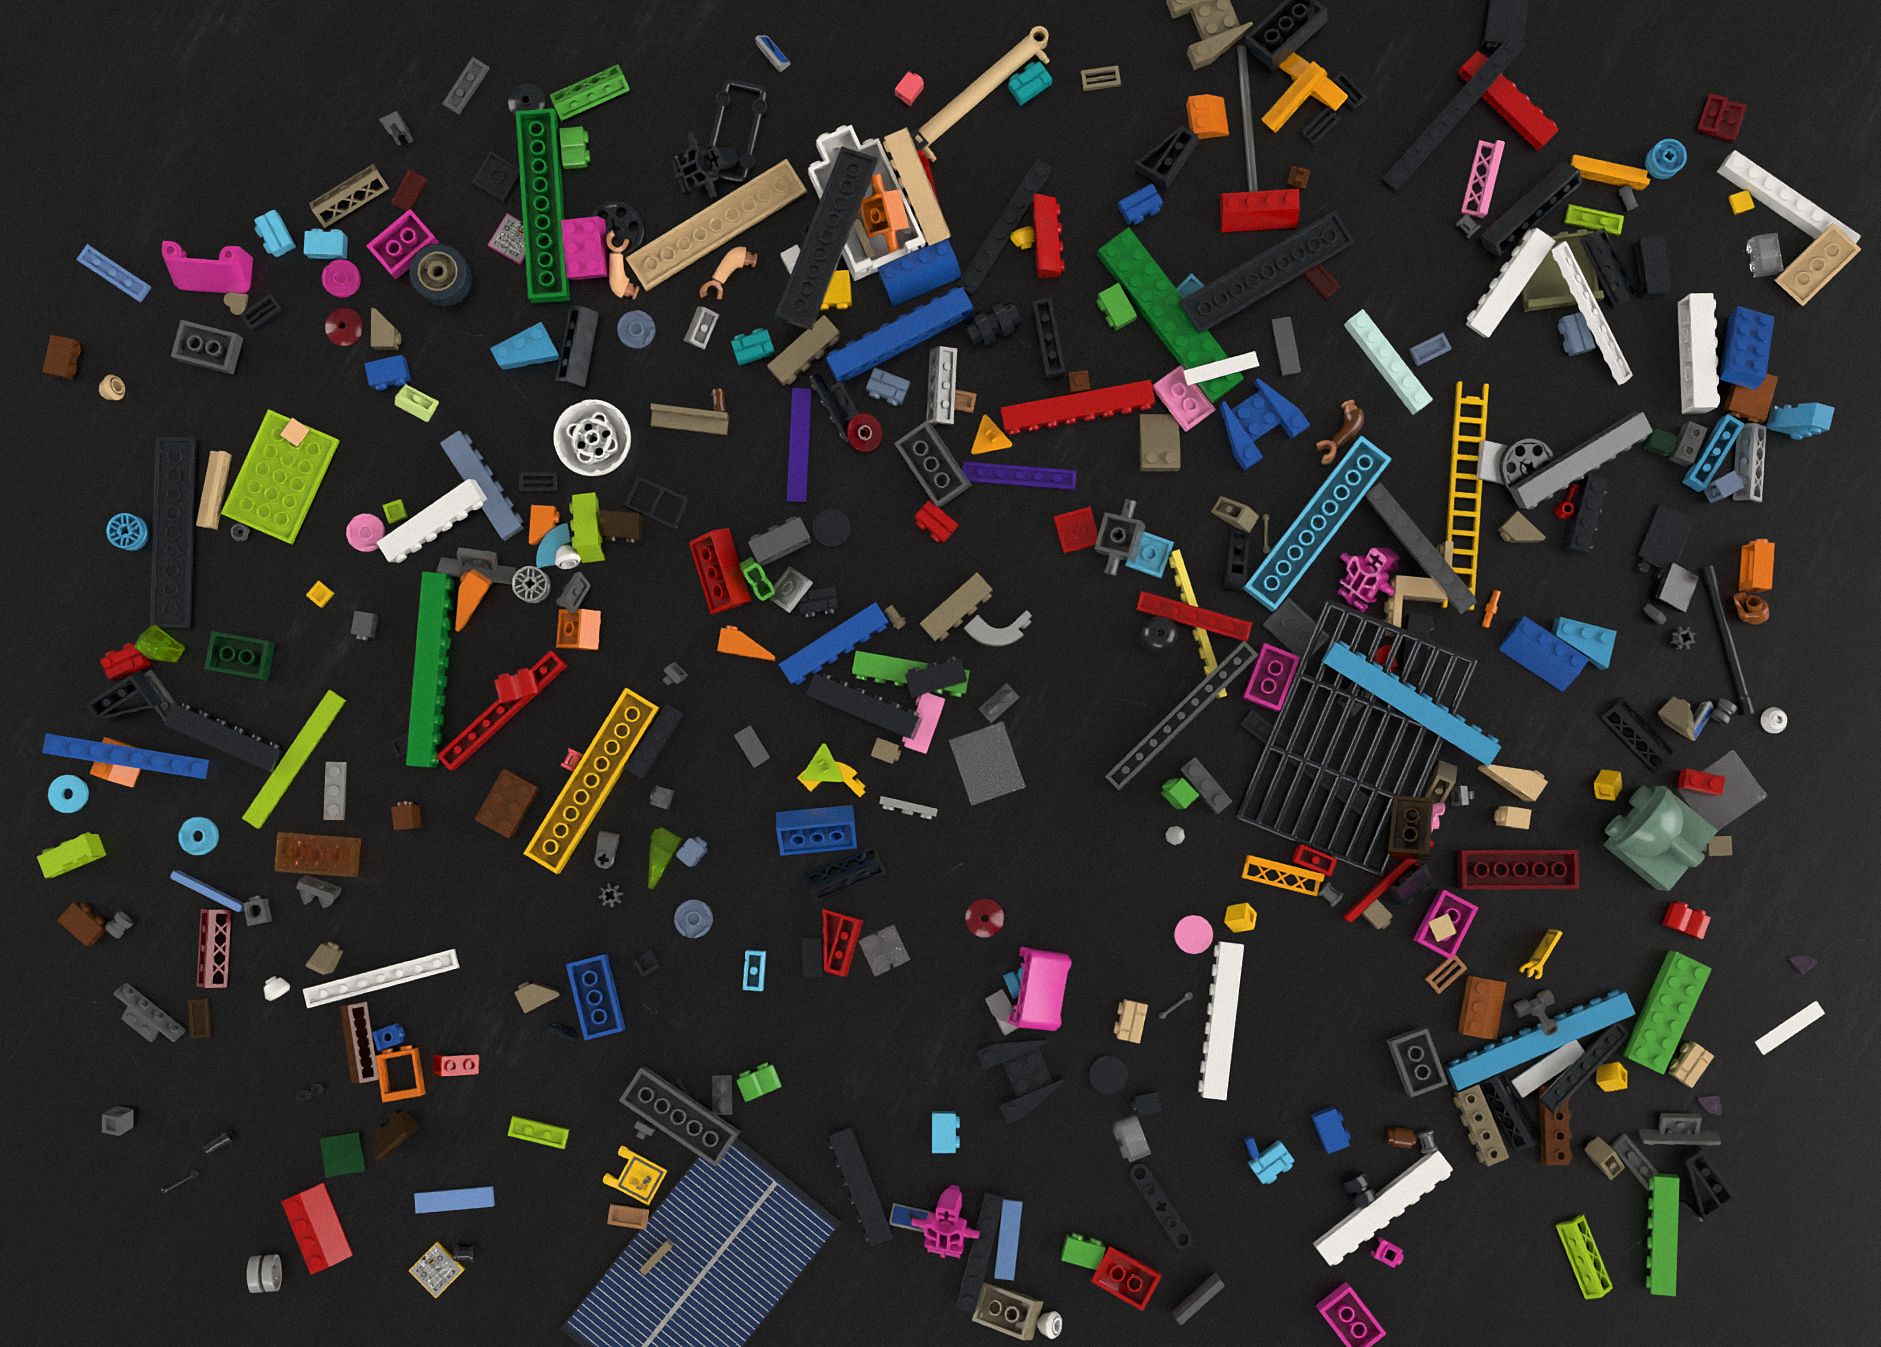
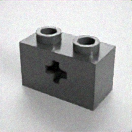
[1668,421,1708,467]

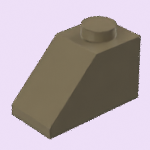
[371,308,401,350]
[1211,496,1259,533]
[1498,511,1546,543]
[1658,696,1694,740]
[1424,760,1457,804]
[306,941,343,975]
[514,982,562,1013]
[1584,1136,1625,1180]

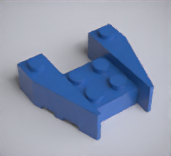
[1220,378,1310,471]

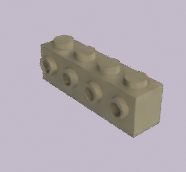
[767,315,840,386]
[920,573,993,642]
[1453,1083,1509,1166]

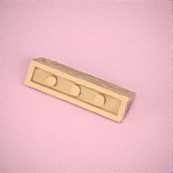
[196,451,232,530]

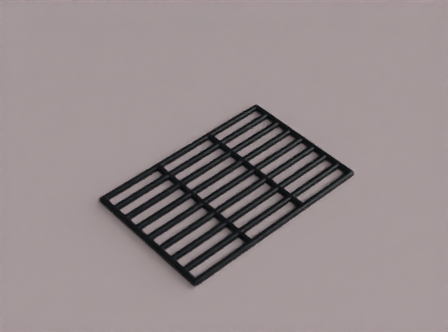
[1235,599,1478,878]

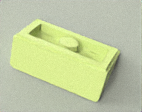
[395,384,439,422]

